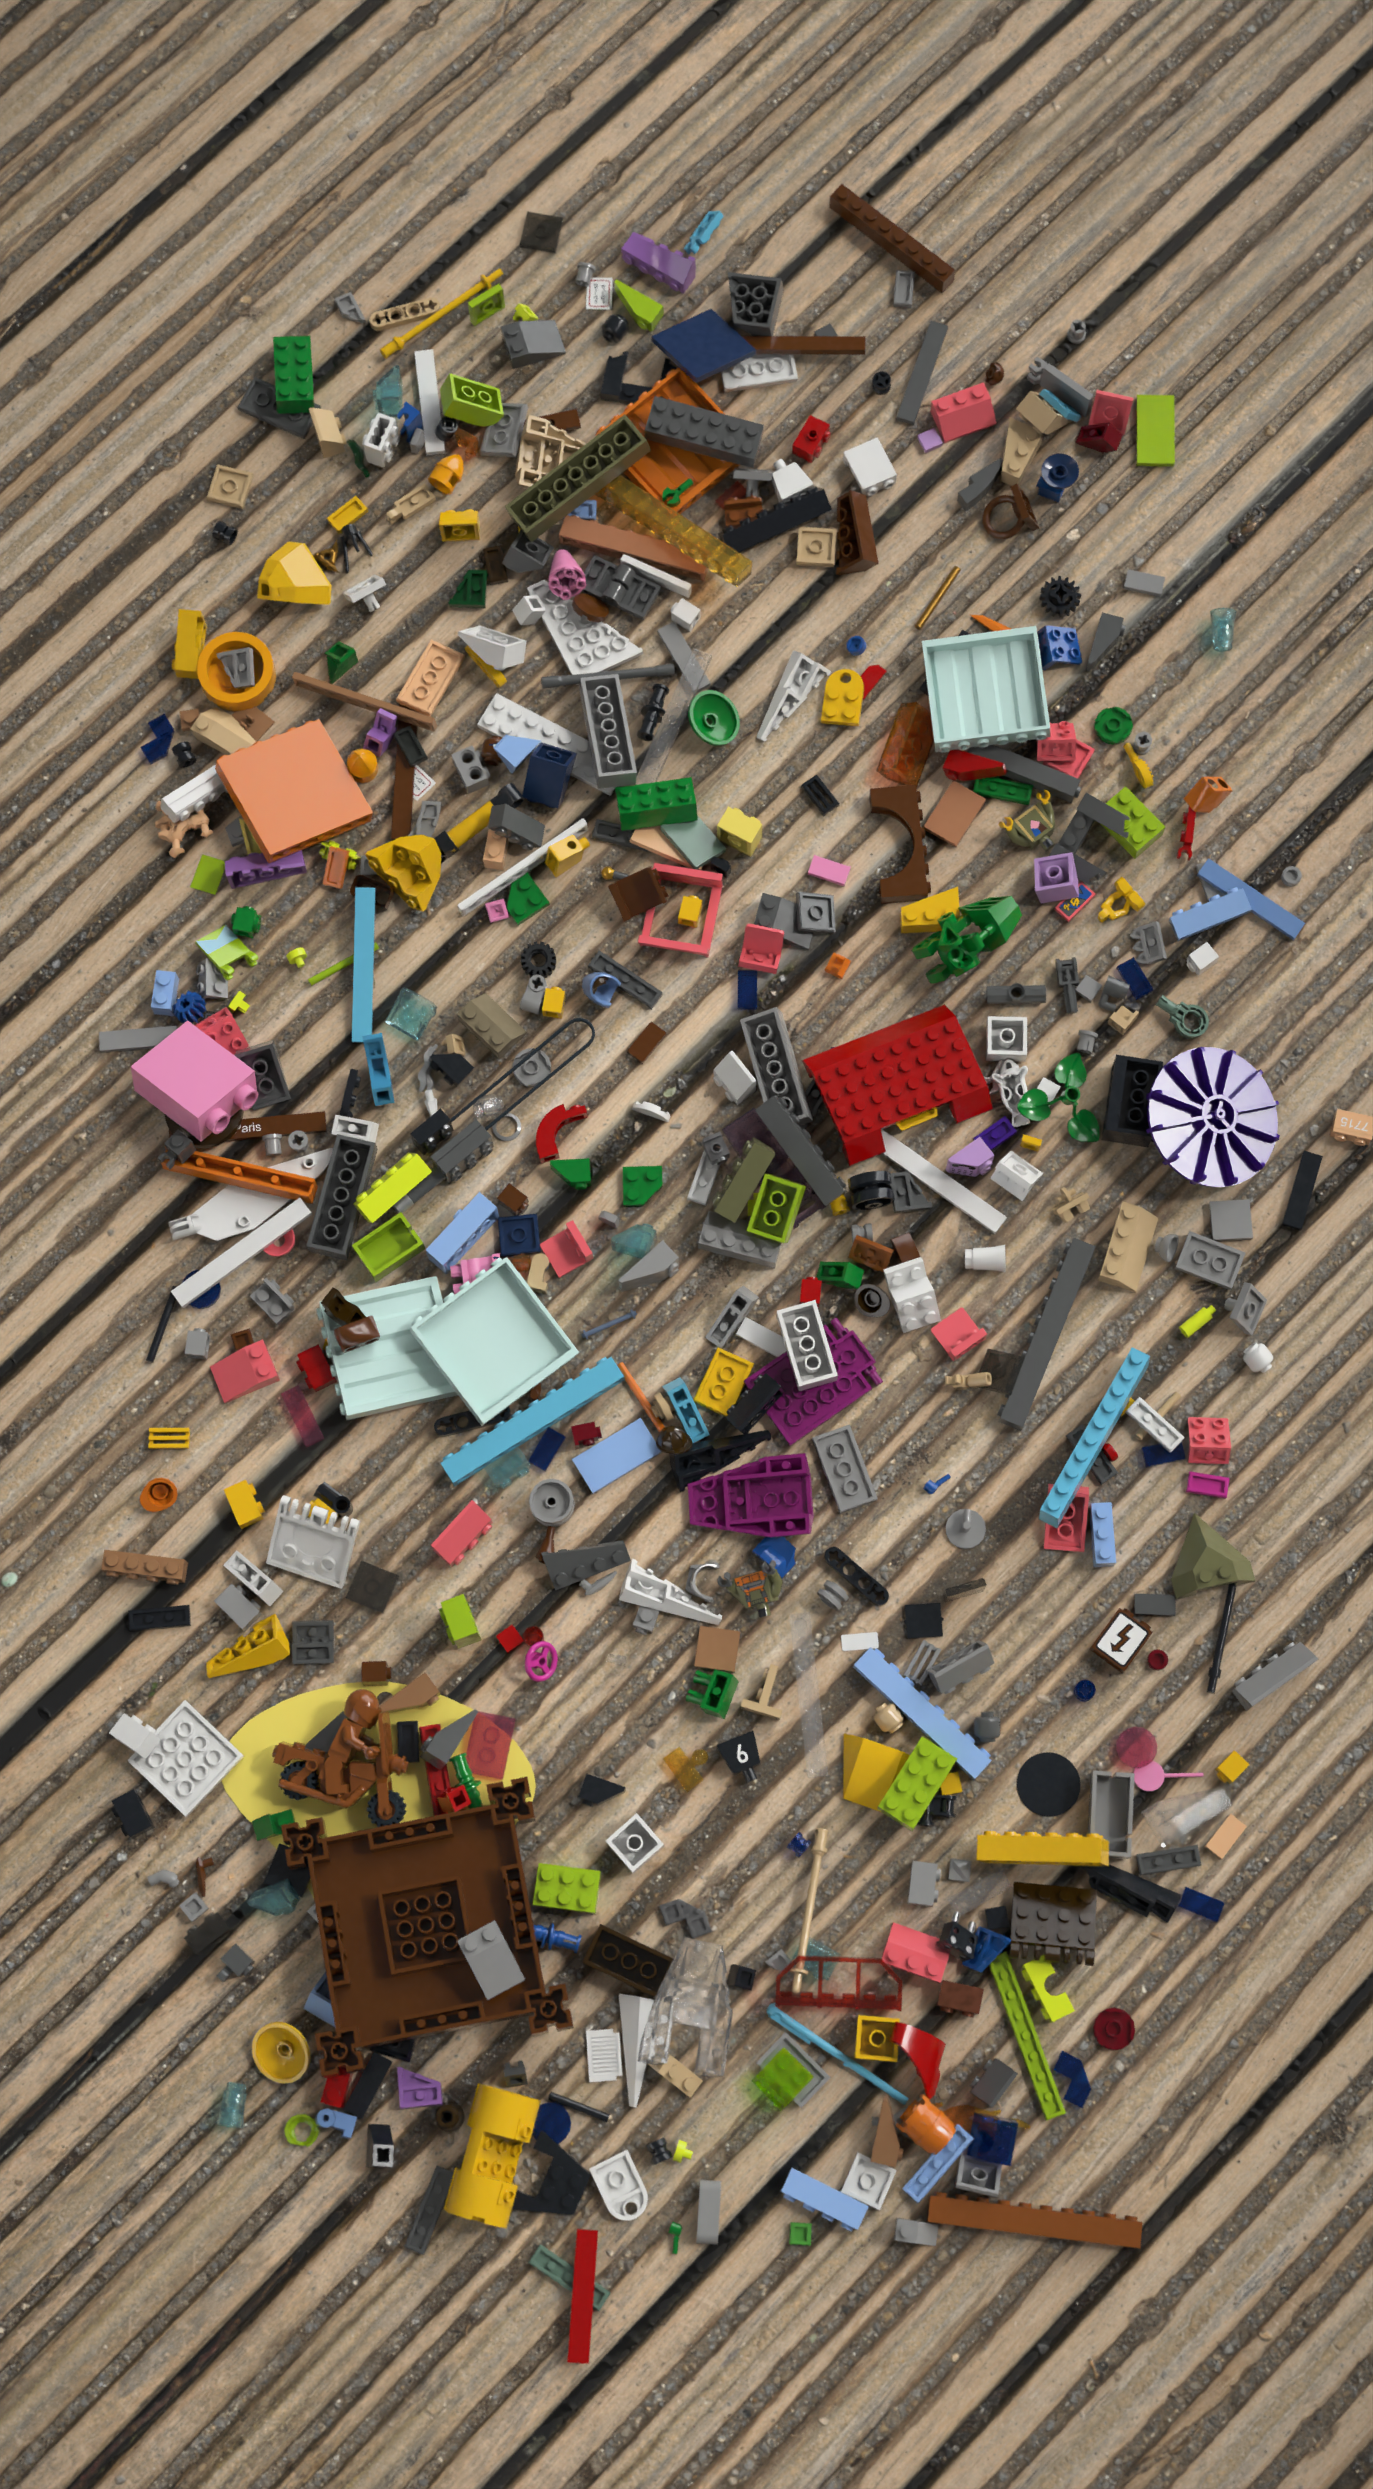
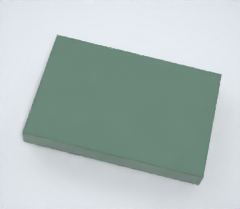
[660,815,726,870]

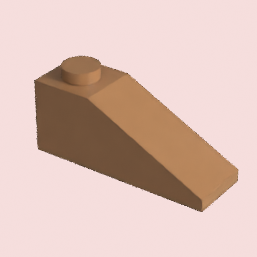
[379,1673,441,1713]
[871,2095,903,2167]

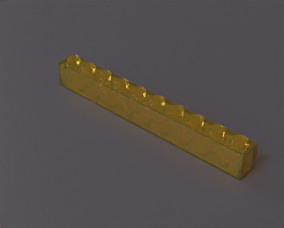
[595,475,752,587]

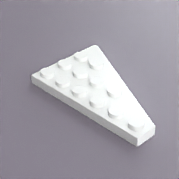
[527,580,643,685]

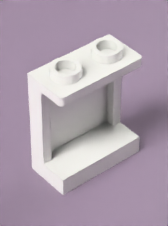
[843,437,897,496]

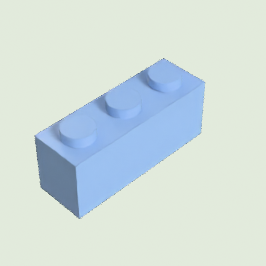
[1089,1502,1116,1567]

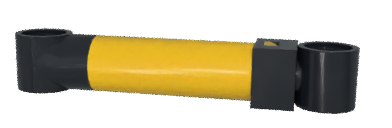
[434,783,524,864]

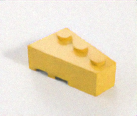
[900,887,960,933]

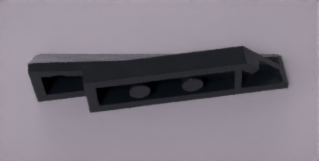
[1082,1864,1181,1923]

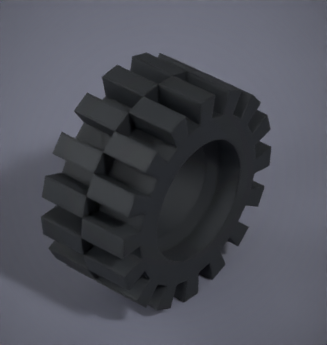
[521,941,556,978]

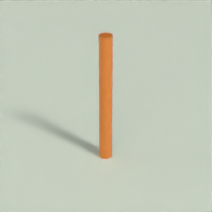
[617,1362,665,1433]

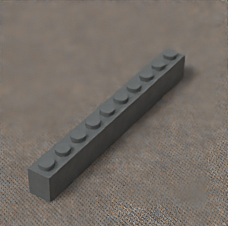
[997,1238,1096,1431]

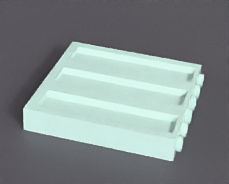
[922,626,1051,753]
[316,1276,458,1420]

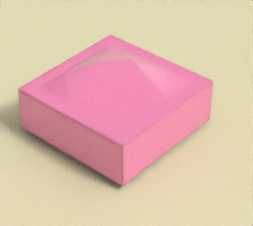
[485,898,509,923]

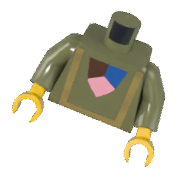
[999,789,1055,851]

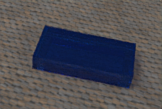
[1116,957,1154,1001]
[738,970,757,1010]
[528,1427,566,1472]
[1141,1441,1186,1468]
[1178,1887,1225,1922]

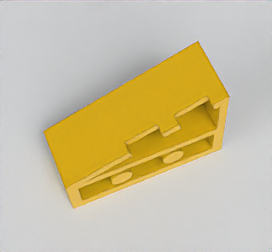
[172,609,207,679]

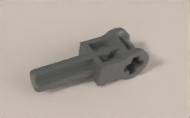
[1055,957,1079,1014]

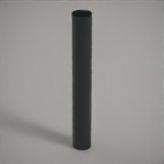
[548,2092,610,2122]

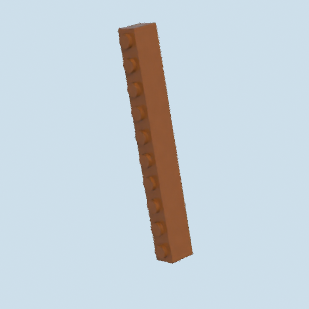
[927,2191,1143,2248]

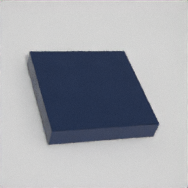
[498,1213,541,1257]

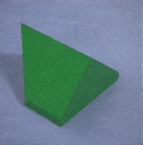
[325,641,358,684]

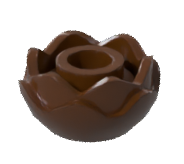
[985,362,1004,386]

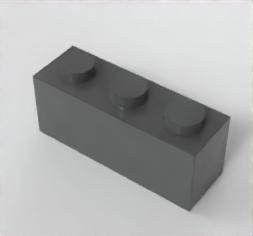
[488,804,545,850]

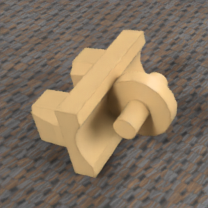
[1051,1187,1090,1223]

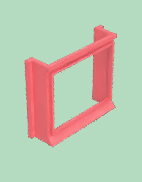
[638,863,723,958]

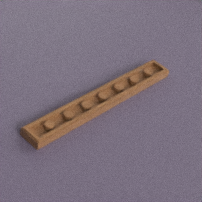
[292,672,437,732]

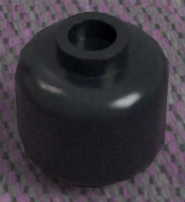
[601,314,629,343]

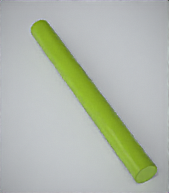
[308,942,379,986]

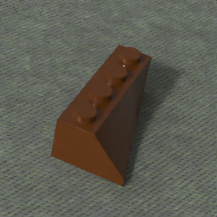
[836,490,879,575]

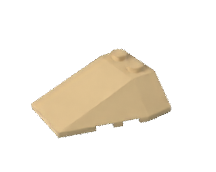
[515,415,586,488]

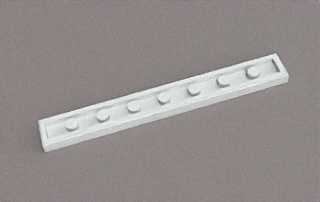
[457,818,588,916]
[881,1129,1007,1234]
[171,1198,312,1308]

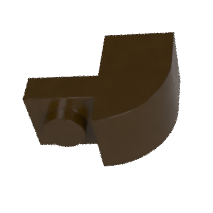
[321,1287,366,1326]

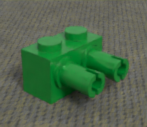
[686,1669,739,1720]

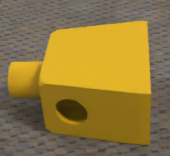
[545,835,590,877]

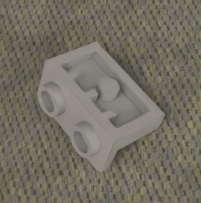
[250,1278,295,1326]

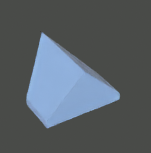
[494,734,541,774]

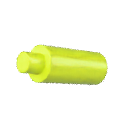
[1179,1305,1216,1338]

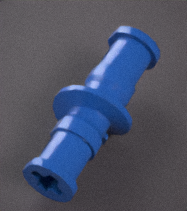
[534,1923,582,1954]

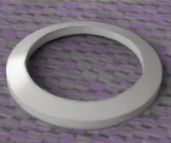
[492,1113,521,1141]

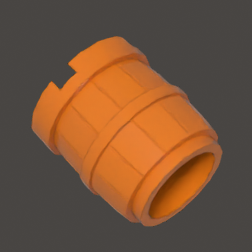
[896,2094,956,2155]

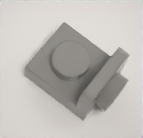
[632,1606,660,1635]

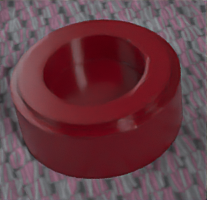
[1147,1649,1168,1671]

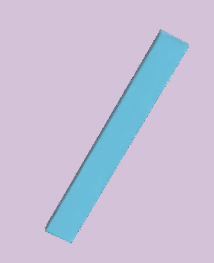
[352,887,376,1043]

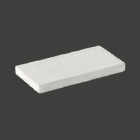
[721,354,798,393]

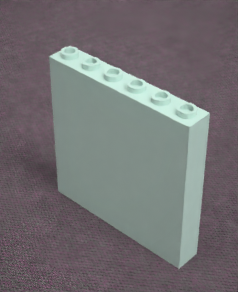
[409,1257,579,1426]

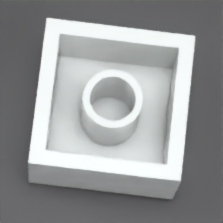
[986,1016,1027,1062]
[606,1813,664,1874]

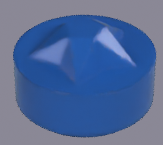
[846,636,866,656]

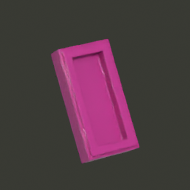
[1186,1471,1230,1499]

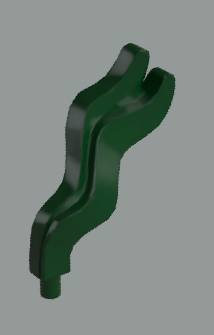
[346,439,370,478]

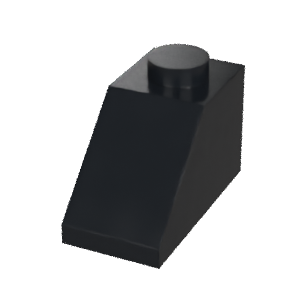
[578,1774,626,1807]

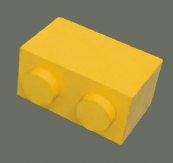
[223,1479,265,1529]

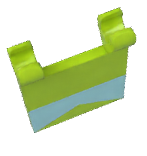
[195,925,258,980]

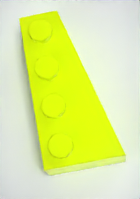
[353,1152,432,1223]

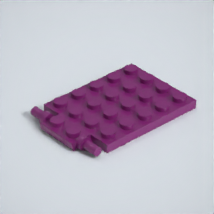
[744,1318,883,1446]

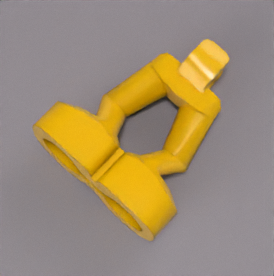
[1098,877,1146,923]

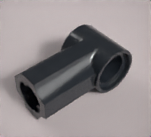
[314,1482,353,1517]

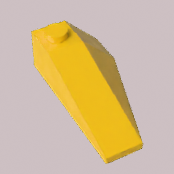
[206,1614,290,1678]

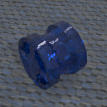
[1074,1680,1096,1702]
[786,1832,812,1858]

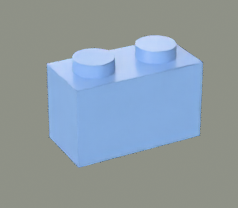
[151,970,179,1016]

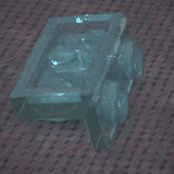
[791,1937,841,1981]

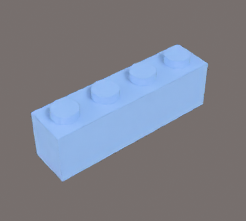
[1169,887,1252,941]
[781,2168,869,2232]

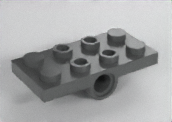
[582,555,661,620]

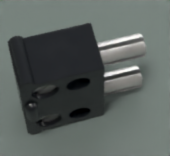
[937,1911,979,1962]

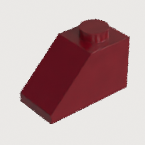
[1076,422,1123,453]

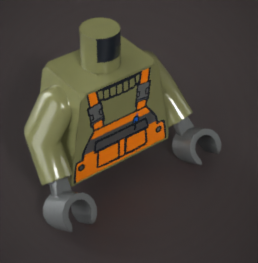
[717,1560,783,1618]

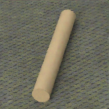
[1135,1392,1181,1440]

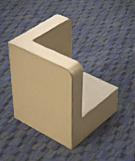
[1107,1006,1139,1035]

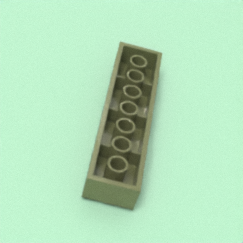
[505,414,651,542]

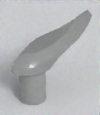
[580,1571,617,1595]

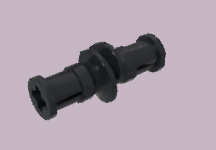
[637,683,669,741]

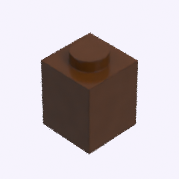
[497,1183,529,1216]
[362,1661,392,1686]

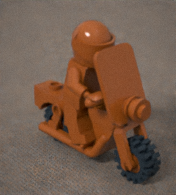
[272,1689,409,1827]

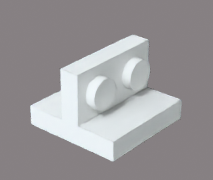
[990,1151,1043,1201]

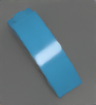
[363,1033,395,1106]

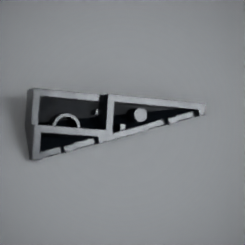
[669,1430,771,1492]

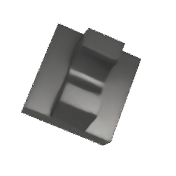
[504,2061,528,2087]

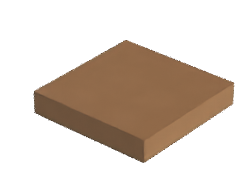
[694,1626,740,1673]

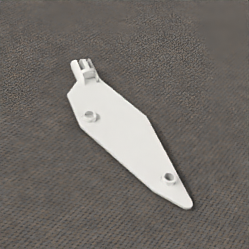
[168,1148,333,1241]

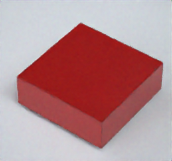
[496,1624,524,1653]

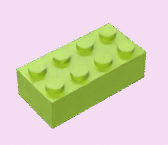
[877,1736,957,1832]

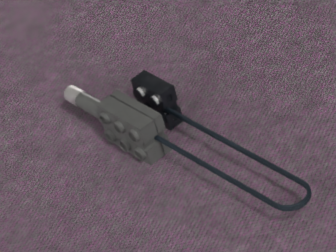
[392,1018,595,1214]

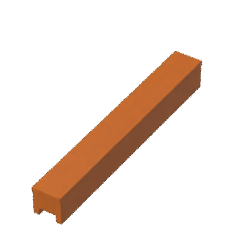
[161,1146,318,1204]

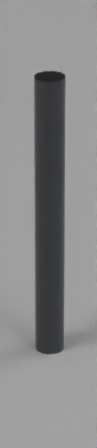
[146,1286,176,1363]

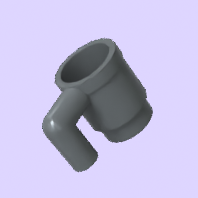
[1098,975,1130,1012]

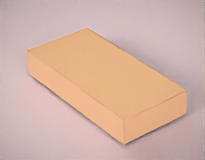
[1205,1813,1247,1859]

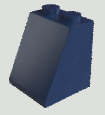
[522,742,577,808]

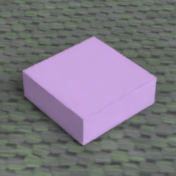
[917,428,943,453]

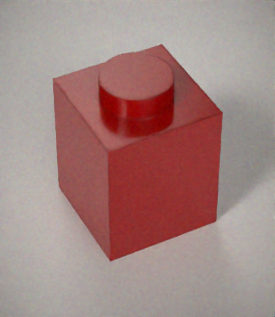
[800,1277,822,1308]

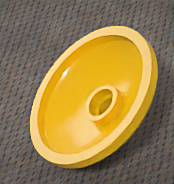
[252,2022,310,2084]

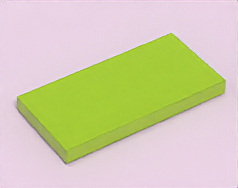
[1136,395,1175,467]

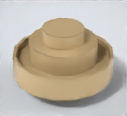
[650,1392,675,1422]

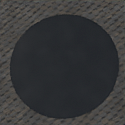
[1017,1752,1081,1817]

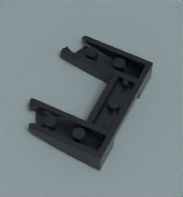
[600,351,677,404]

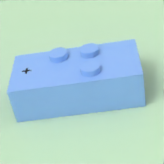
[426,1192,499,1274]

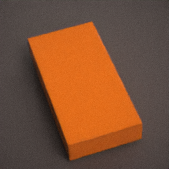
[322,846,350,889]

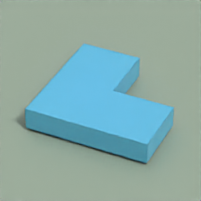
[1039,389,1082,422]

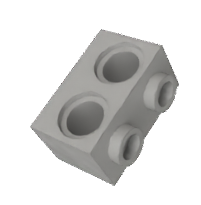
[451,746,490,794]

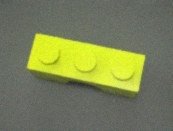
[1021,1955,1075,2023]

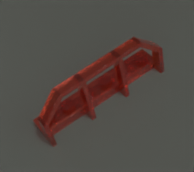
[775,1955,903,2011]

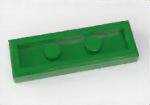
[973,777,1033,806]

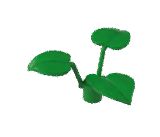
[1017,1053,1100,1142]

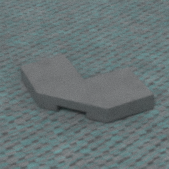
[659,1899,712,1939]

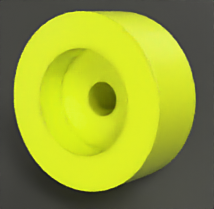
[286,947,307,968]
[673,2140,693,2163]

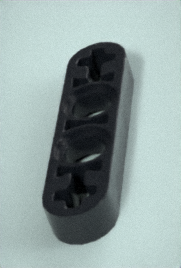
[434,1406,511,1437]
[824,1547,889,1606]

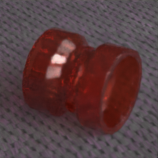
[523,1626,544,1648]

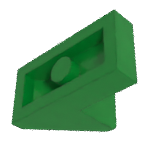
[252,1809,295,1841]

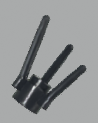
[341,524,373,573]

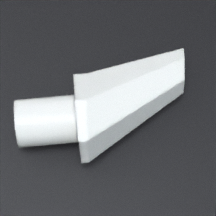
[424,1090,438,1117]

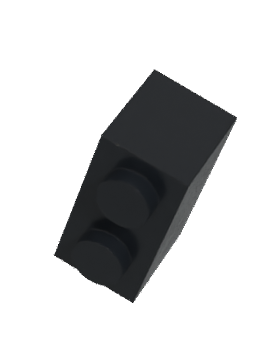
[111,1789,155,1839]

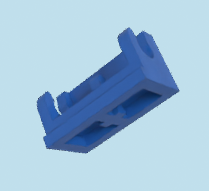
[397,402,423,443]

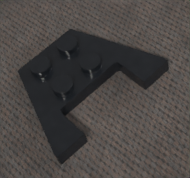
[512,2129,591,2215]

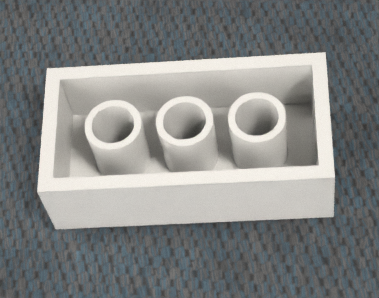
[776,1300,838,1391]

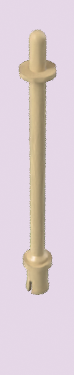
[790,1828,829,1994]

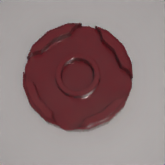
[1093,2008,1135,2050]

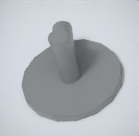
[945,1509,986,1549]

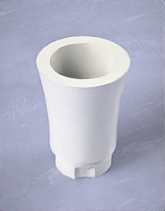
[965,1245,1006,1272]

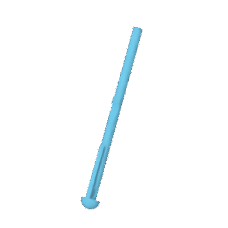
[767,2003,909,2106]

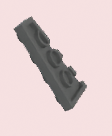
[541,1540,631,1590]

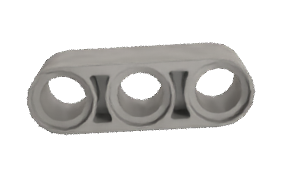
[697,2180,721,2245]

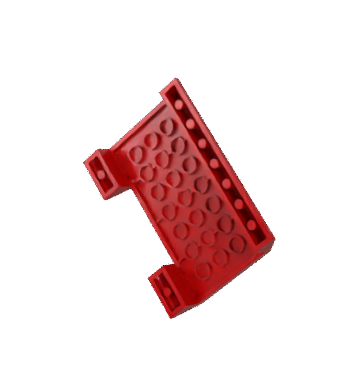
[802,1004,993,1167]

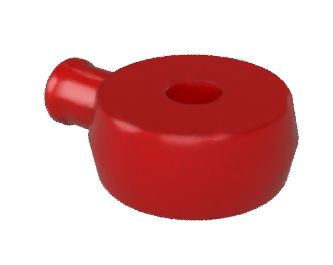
[1102,1443,1118,1462]

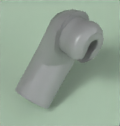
[147,1869,179,1888]

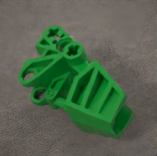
[911,896,1022,984]

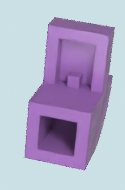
[363,708,397,757]

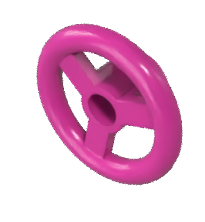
[525,1641,558,1682]

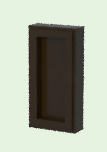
[483,545,508,585]

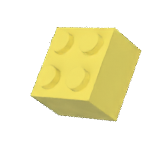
[717,807,762,857]

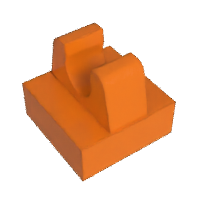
[825,953,851,979]

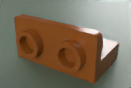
[724,496,762,526]
[848,1235,893,1272]

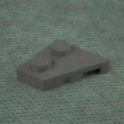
[889,1171,933,1213]

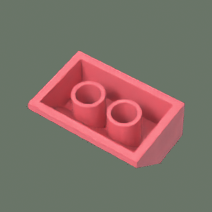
[930,382,996,443]
[431,1500,493,1567]
[880,1922,950,1983]

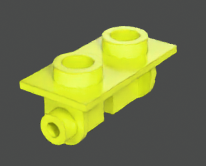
[319,840,361,870]

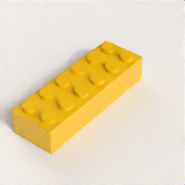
[977,1831,1109,1866]

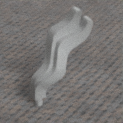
[418,1044,438,1092]

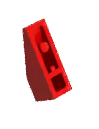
[942,749,1007,781]

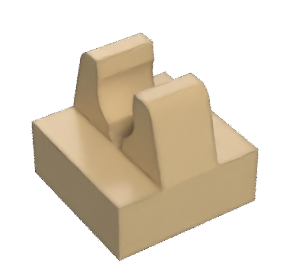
[442,1034,466,1057]

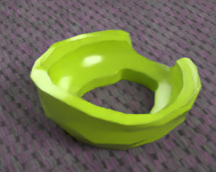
[284,2114,319,2147]

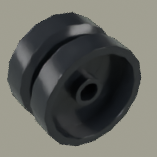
[847,1171,895,1210]

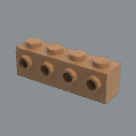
[101,1550,188,1585]

